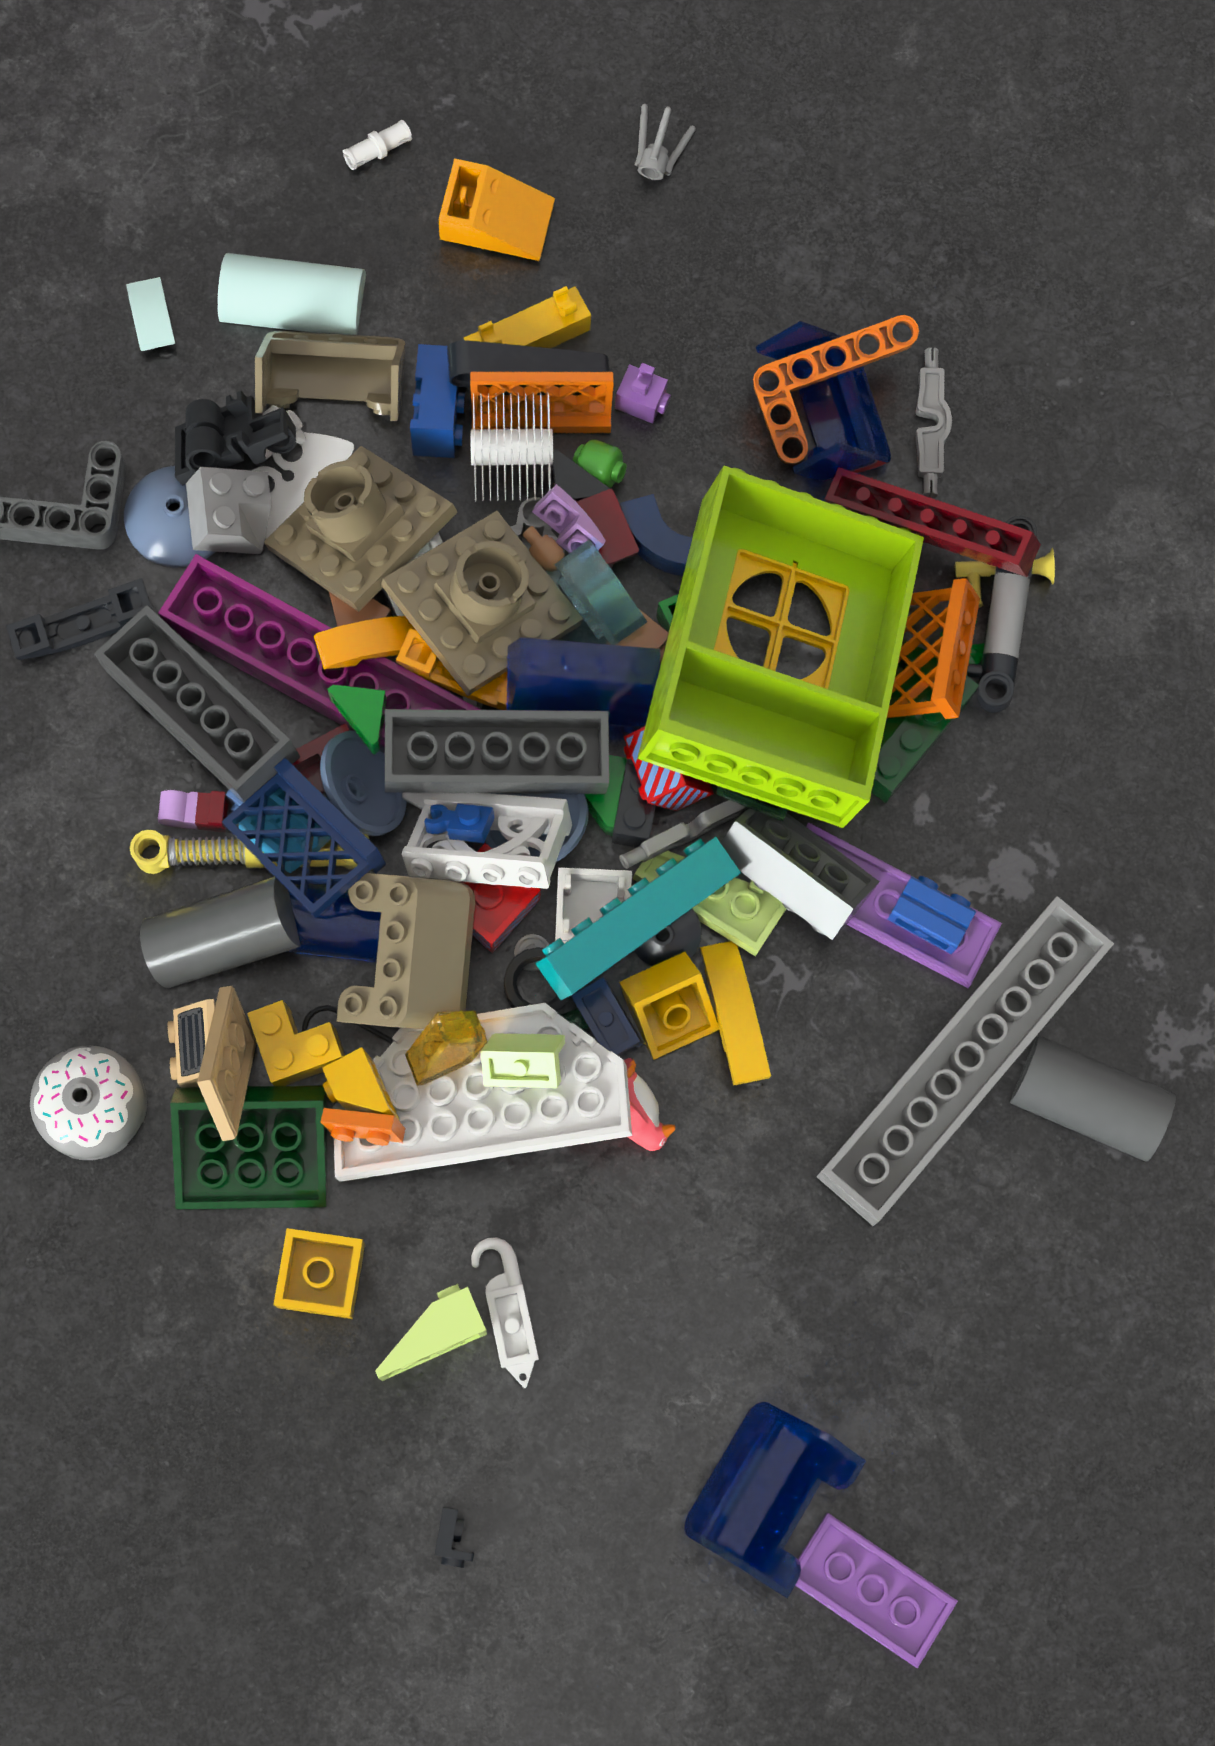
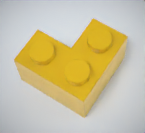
[247,1000,345,1086]

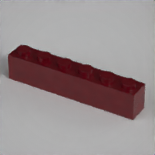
[825,467,1041,577]

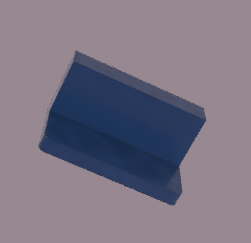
[571,977,644,1056]

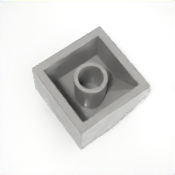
[186,467,271,554]

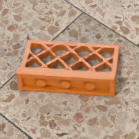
[470,372,614,433]
[887,578,980,719]

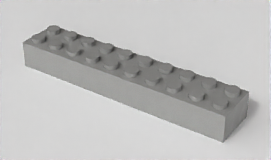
[816,896,1114,1226]

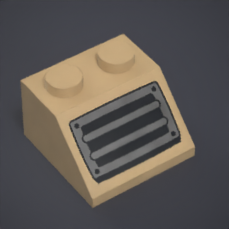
[168,999,216,1087]

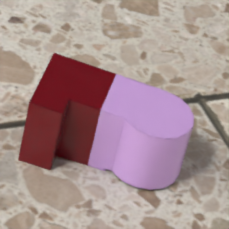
[158,790,229,833]

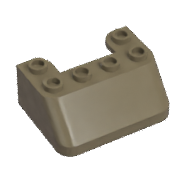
[337,873,475,1031]

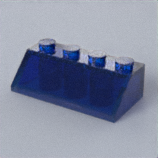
[507,637,660,728]

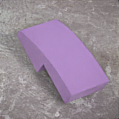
[532,484,606,564]

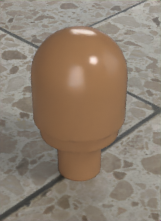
[522,526,565,572]

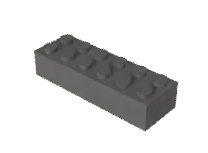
[94,605,300,803]
[385,709,609,794]

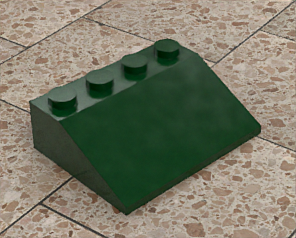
[871,639,980,803]
[170,1085,327,1209]

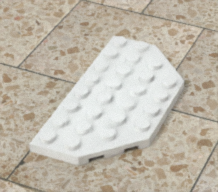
[333,1003,632,1182]

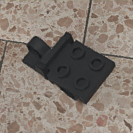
[175,390,296,486]

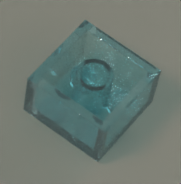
[554,539,647,647]

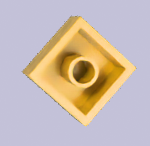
[274,1228,365,1319]

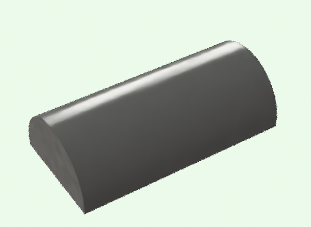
[140,877,301,988]
[1010,1035,1176,1162]

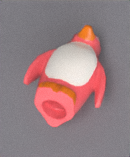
[624,1058,676,1151]

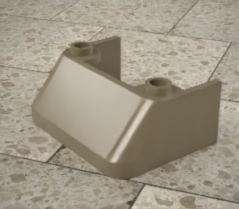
[255,331,405,421]

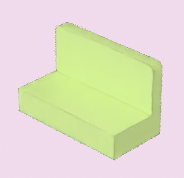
[481,1033,565,1088]

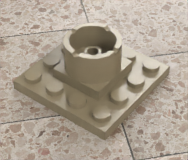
[264,446,458,612]
[381,511,583,696]

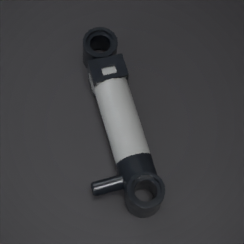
[967,515,1037,713]

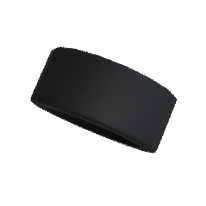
[503,947,571,1012]

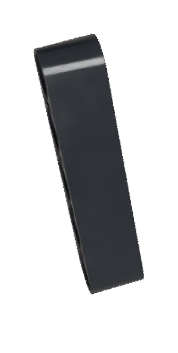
[447,340,610,395]

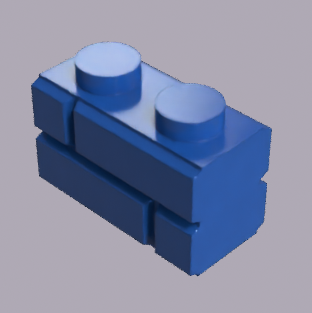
[887,876,976,955]

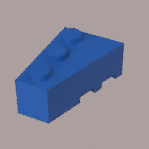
[410,344,465,458]

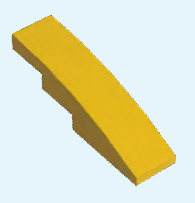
[700,941,771,1085]

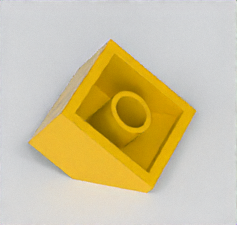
[619,952,719,1060]

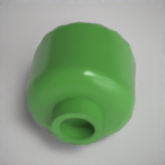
[572,439,627,488]

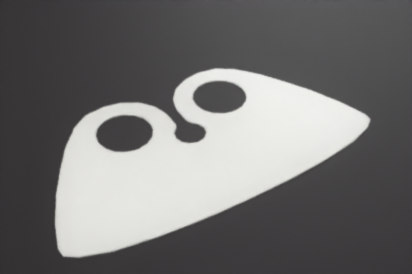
[252,432,354,539]

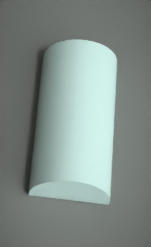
[218,253,366,335]

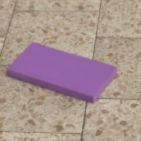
[786,1513,958,1668]

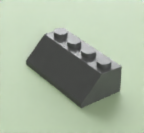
[721,806,880,940]

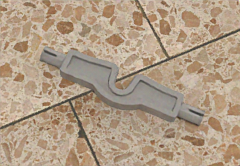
[915,348,952,498]
[619,798,751,869]

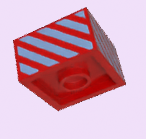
[624,727,714,811]
[455,843,541,953]

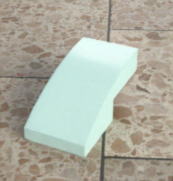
[126,277,175,351]

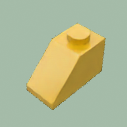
[322,1047,400,1121]

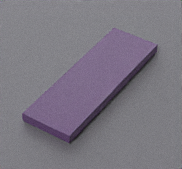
[806,823,1002,988]

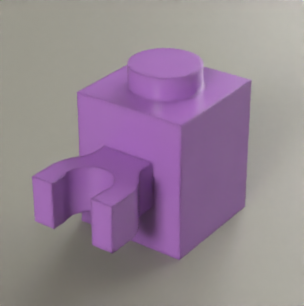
[615,363,671,424]

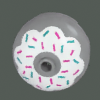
[30,1045,147,1160]

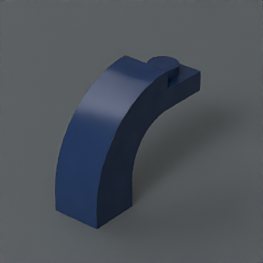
[620,494,693,576]

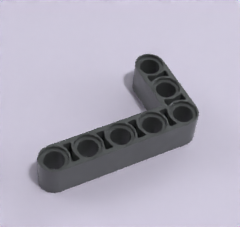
[0,441,126,549]

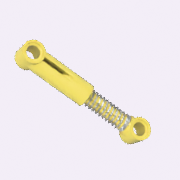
[130,830,369,874]

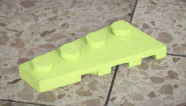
[633,851,786,957]

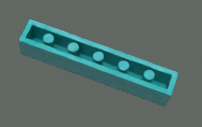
[535,837,741,1000]

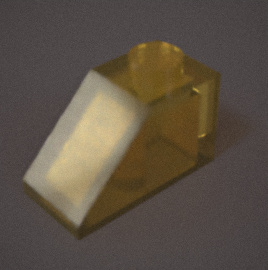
[405,1011,488,1086]

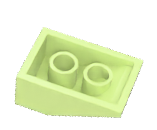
[375,1284,487,1381]

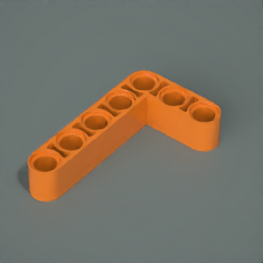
[753,315,919,465]

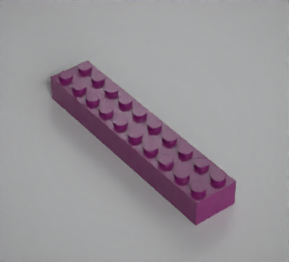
[158,554,480,748]

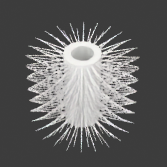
[471,393,553,501]

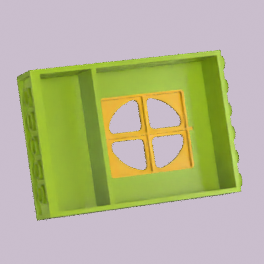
[637,466,924,828]

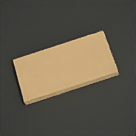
[197,986,257,1141]

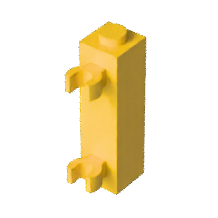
[464,286,591,348]

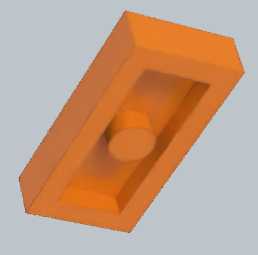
[320,1108,406,1146]

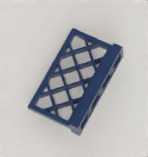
[222,758,386,918]

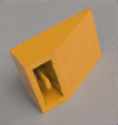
[439,158,555,261]

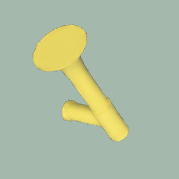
[955,548,1055,608]

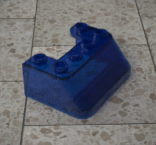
[685,1402,866,1599]

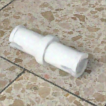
[343,120,412,170]

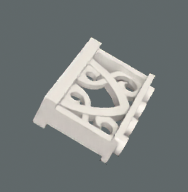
[402,793,572,889]

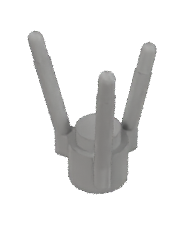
[635,104,696,180]

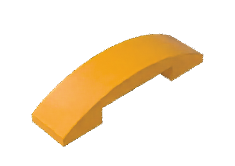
[314,616,416,669]
[396,628,545,711]

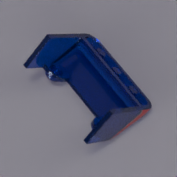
[756,321,891,481]

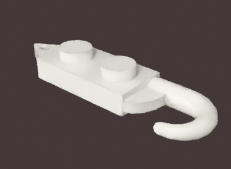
[471,1237,539,1388]

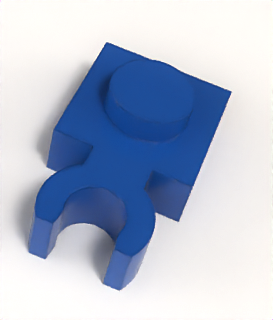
[424,804,495,843]

